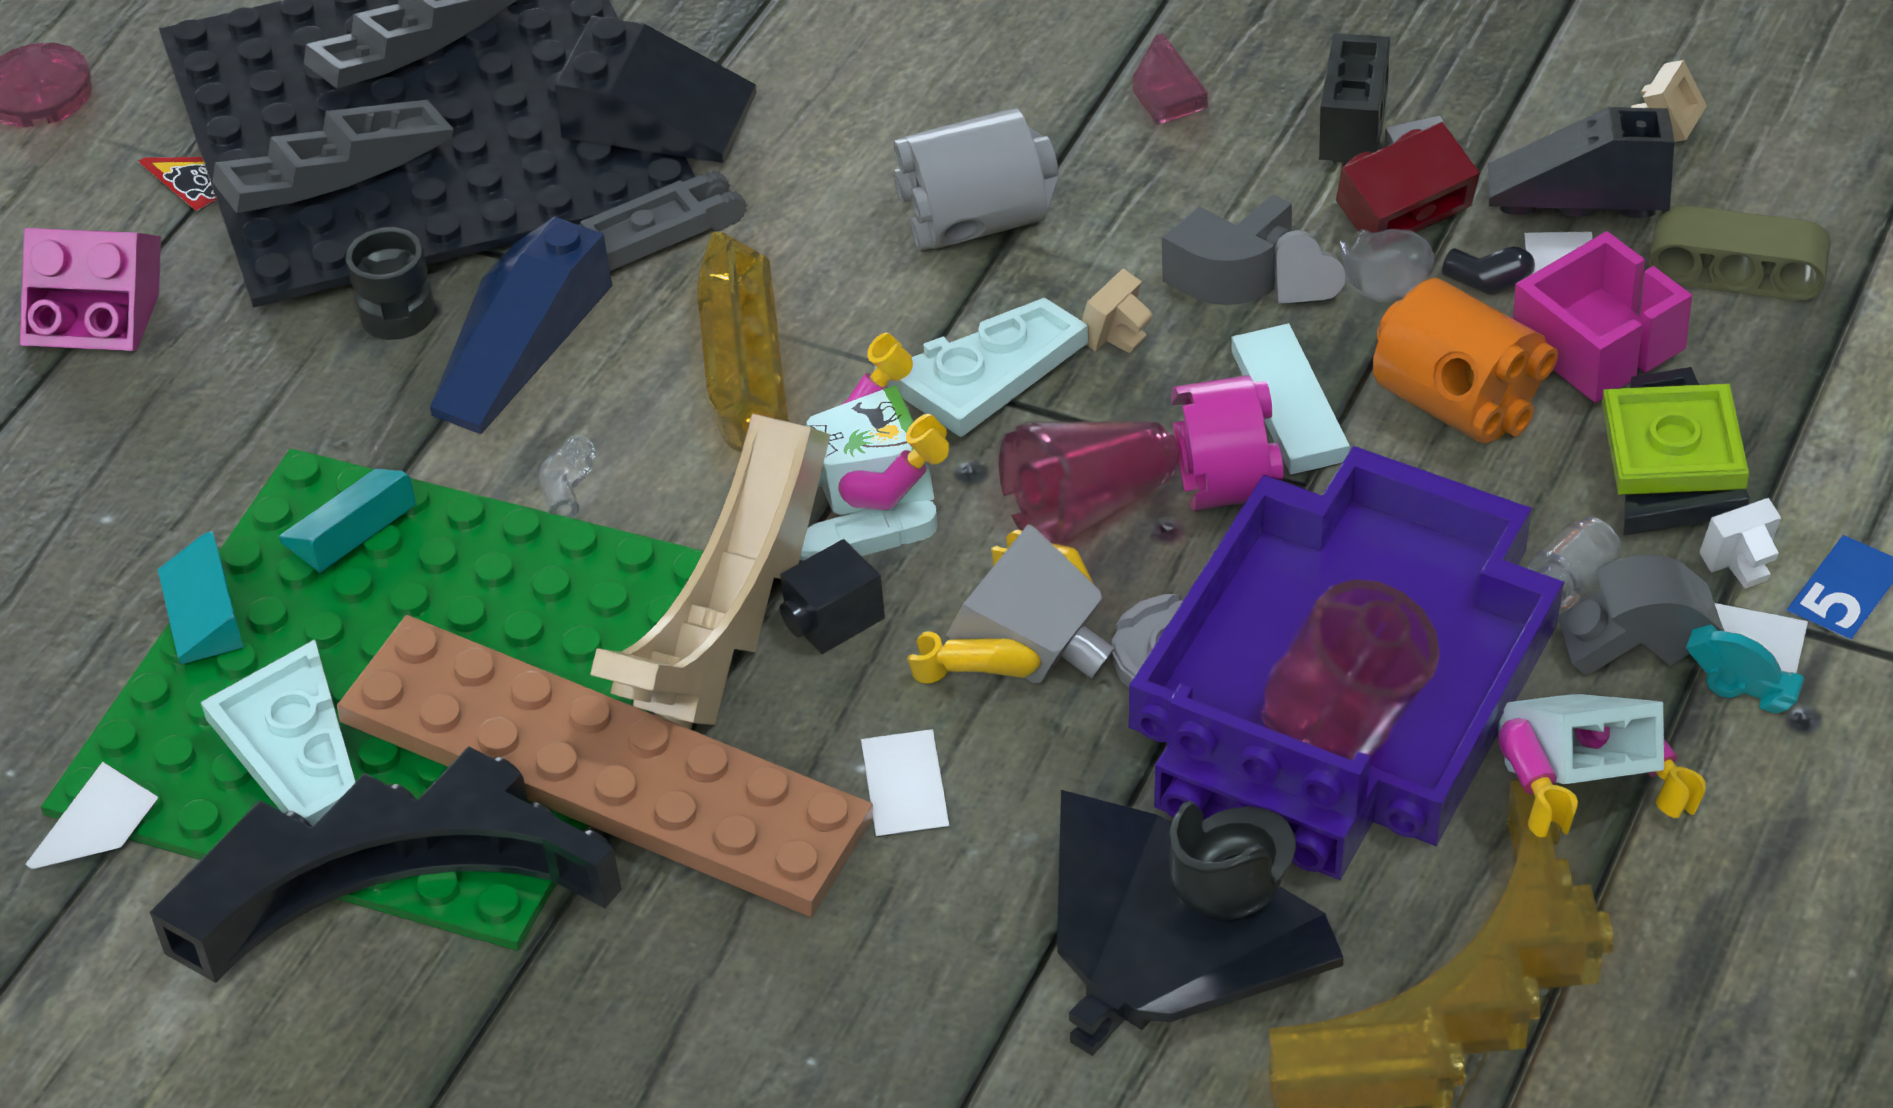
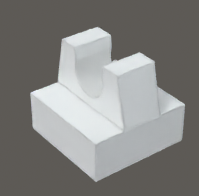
[1699,498,1781,589]

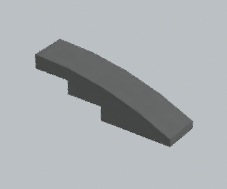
[304,0,516,89]
[212,100,454,213]

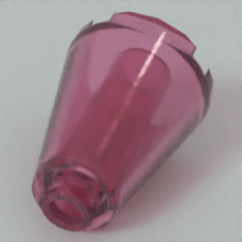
[998,421,1179,545]

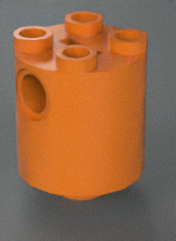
[1373,277,1558,444]

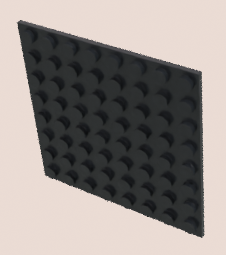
[159,0,695,308]

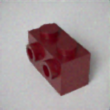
[1336,122,1480,252]

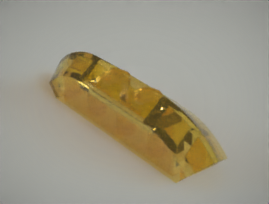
[698,232,789,453]

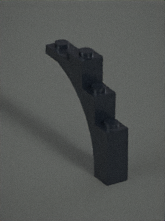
[150,746,622,983]

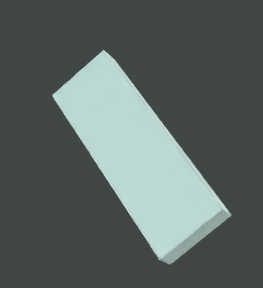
[1232,323,1350,475]

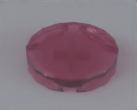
[0,42,92,127]

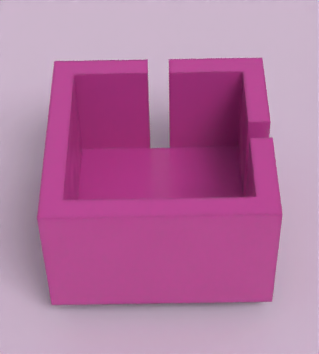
[1513,231,1693,403]

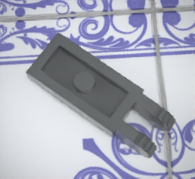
[579,170,748,271]

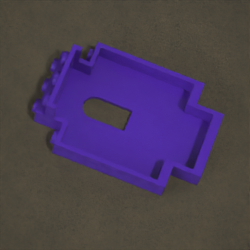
[1128,446,1564,881]

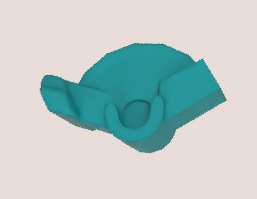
[1686,624,1804,714]

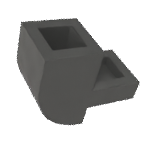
[1162,194,1292,305]
[1557,555,1724,676]

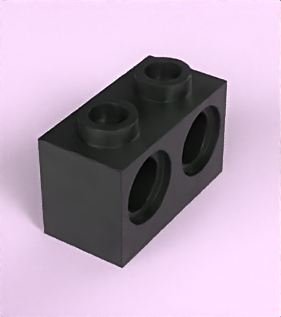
[1319,33,1390,163]

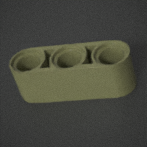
[1648,205,1831,300]

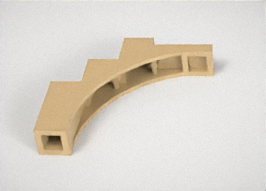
[590,414,831,730]

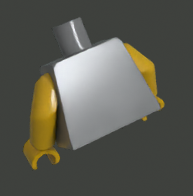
[907,524,1115,684]

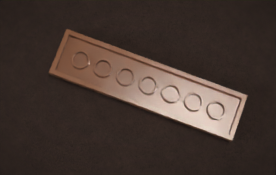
[337,615,873,918]

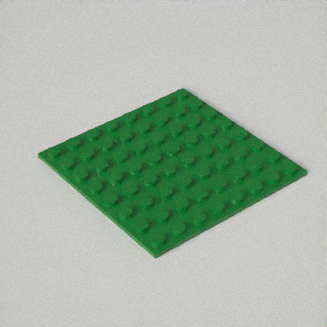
[41,448,704,951]

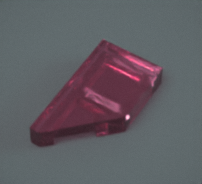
[1133,33,1208,124]

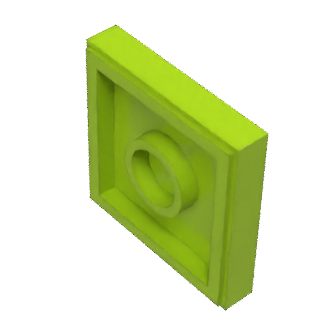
[1602,384,1749,495]

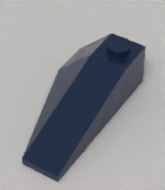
[430,217,613,434]

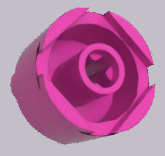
[1171,375,1283,511]

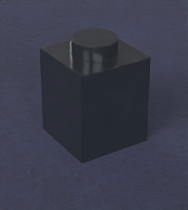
[780,538,885,654]

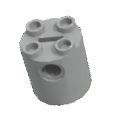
[893,108,1059,251]

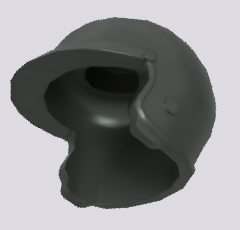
[1169,800,1296,920]

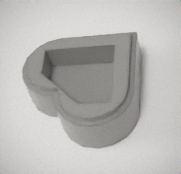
[1274,230,1346,304]

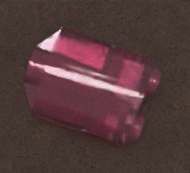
[1262,579,1440,760]

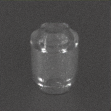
[1528,517,1622,609]

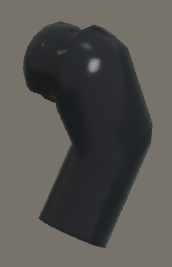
[1442,246,1535,295]

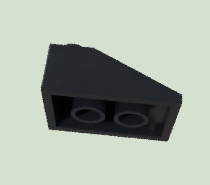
[555,16,757,163]

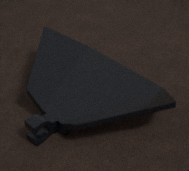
[1057,790,1344,1056]

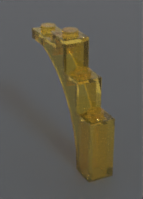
[1268,779,1613,1108]

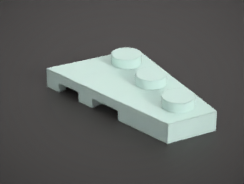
[874,297,1089,437]
[201,640,355,827]

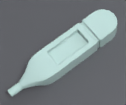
[800,500,938,561]

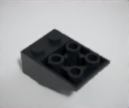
[1488,107,1674,218]

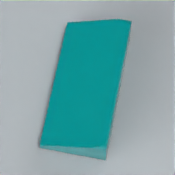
[279,468,416,573]
[157,531,244,664]

